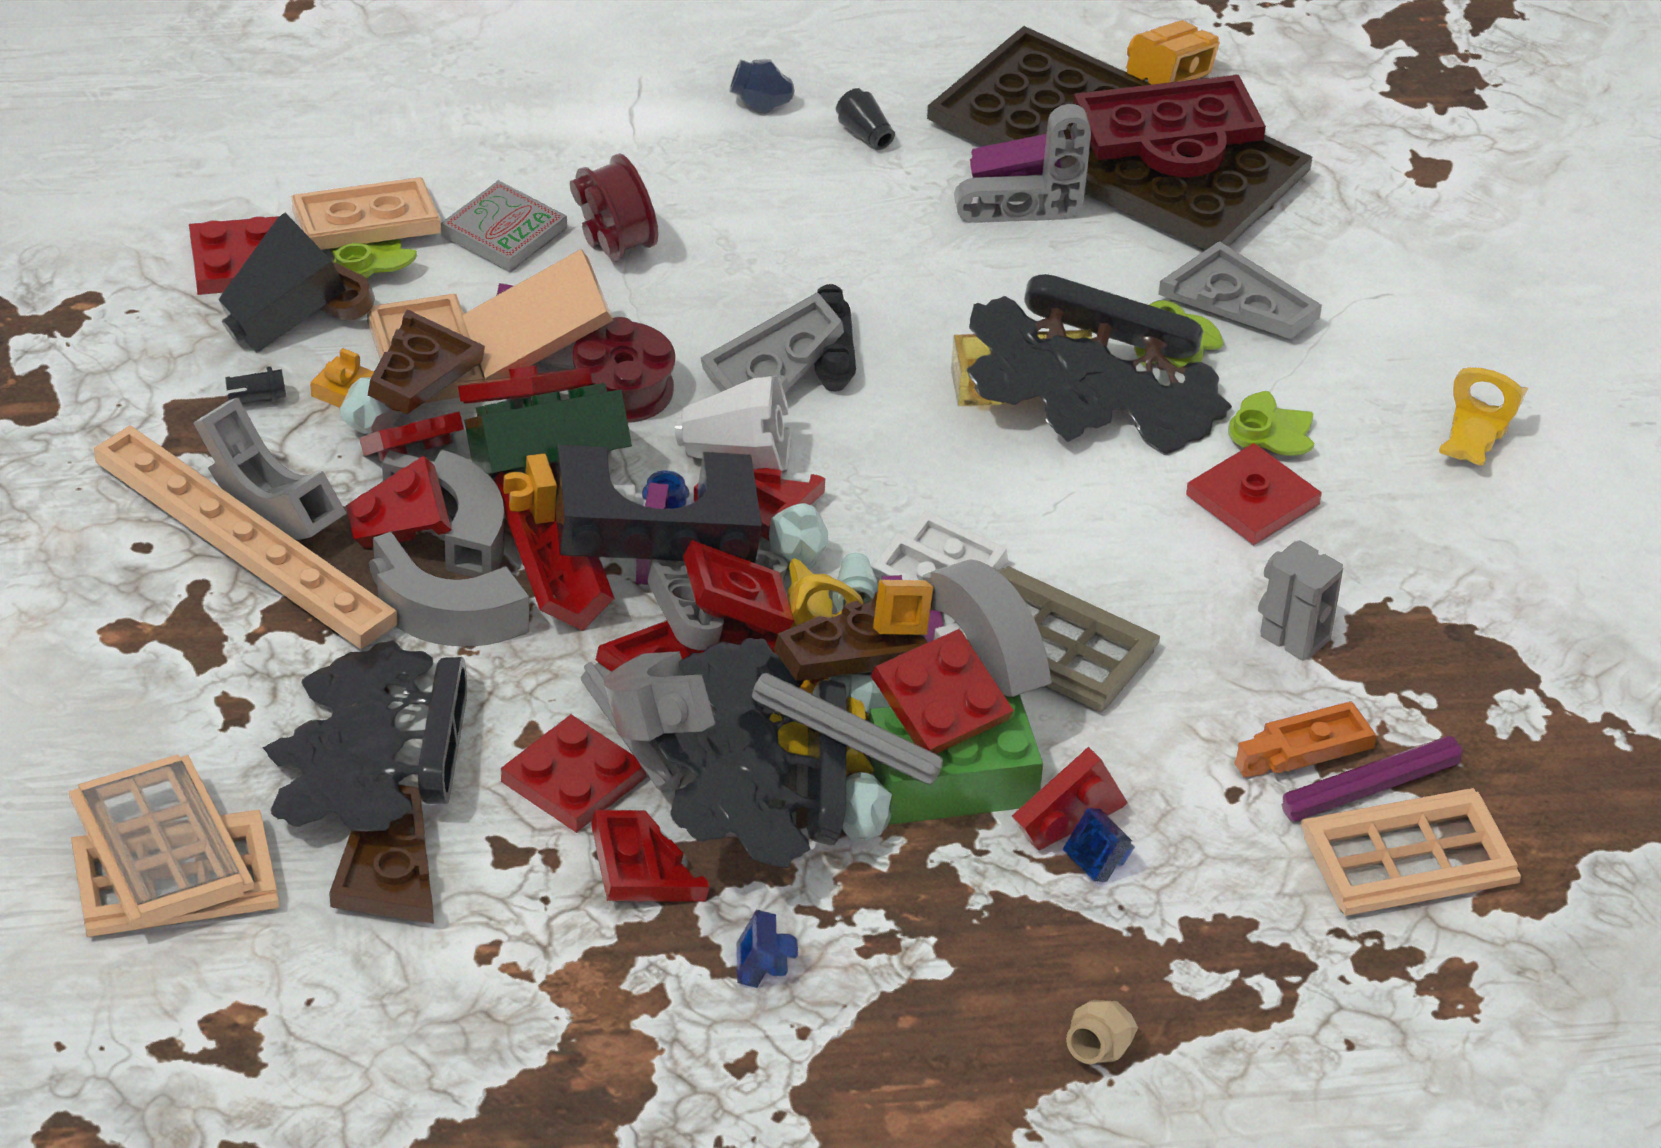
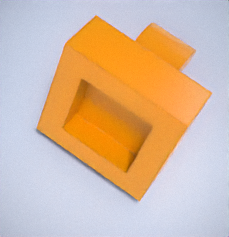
[310,348,374,408]
[503,454,557,524]
[873,580,933,635]

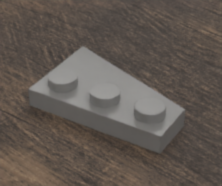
[1158,241,1322,339]
[700,292,844,393]

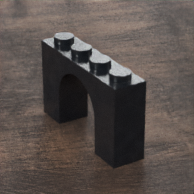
[554,444,762,563]

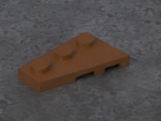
[368,309,485,414]
[774,591,928,681]
[329,784,434,924]

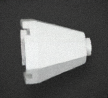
[675,375,791,471]

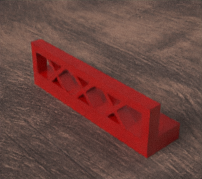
[493,462,615,631]

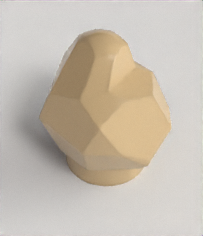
[1066,1000,1138,1064]

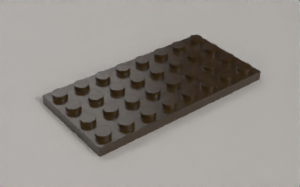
[927,26,1313,250]

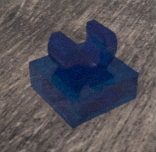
[1062,808,1135,882]
[736,909,798,988]

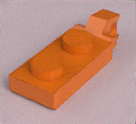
[1234,701,1377,777]

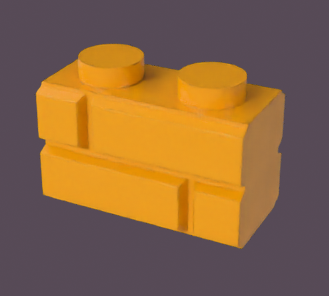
[1126,20,1220,85]

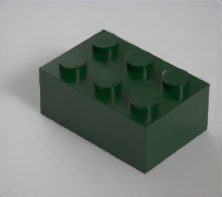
[464,383,632,474]

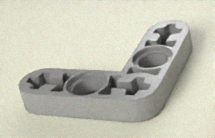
[954,104,1091,223]
[648,550,787,650]

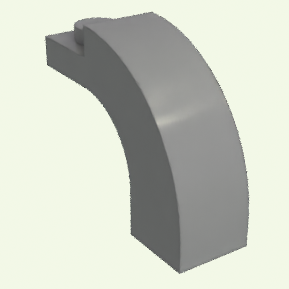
[193,398,347,540]
[382,450,504,577]
[369,532,529,647]
[922,559,1052,697]
[604,651,715,741]

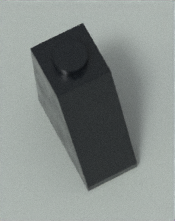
[218,212,346,353]

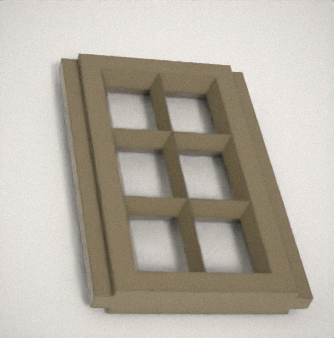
[953,566,1160,712]

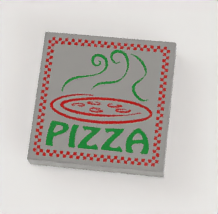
[441,180,567,271]

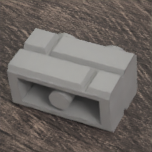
[1258,540,1343,661]

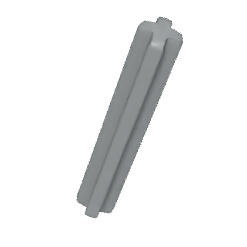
[581,662,683,791]
[752,673,943,785]

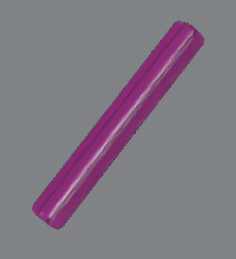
[1281,736,1463,822]

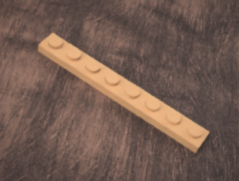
[94,425,397,650]

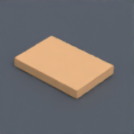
[291,177,441,250]
[462,249,614,381]
[367,294,487,403]

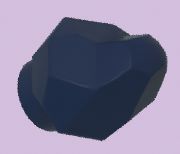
[729,59,795,114]

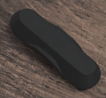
[814,284,856,391]

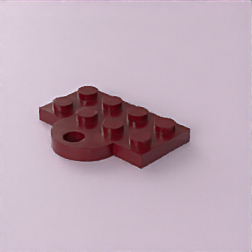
[1073,74,1266,177]

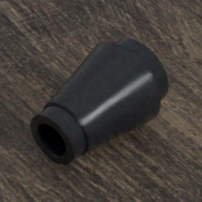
[836,88,895,150]

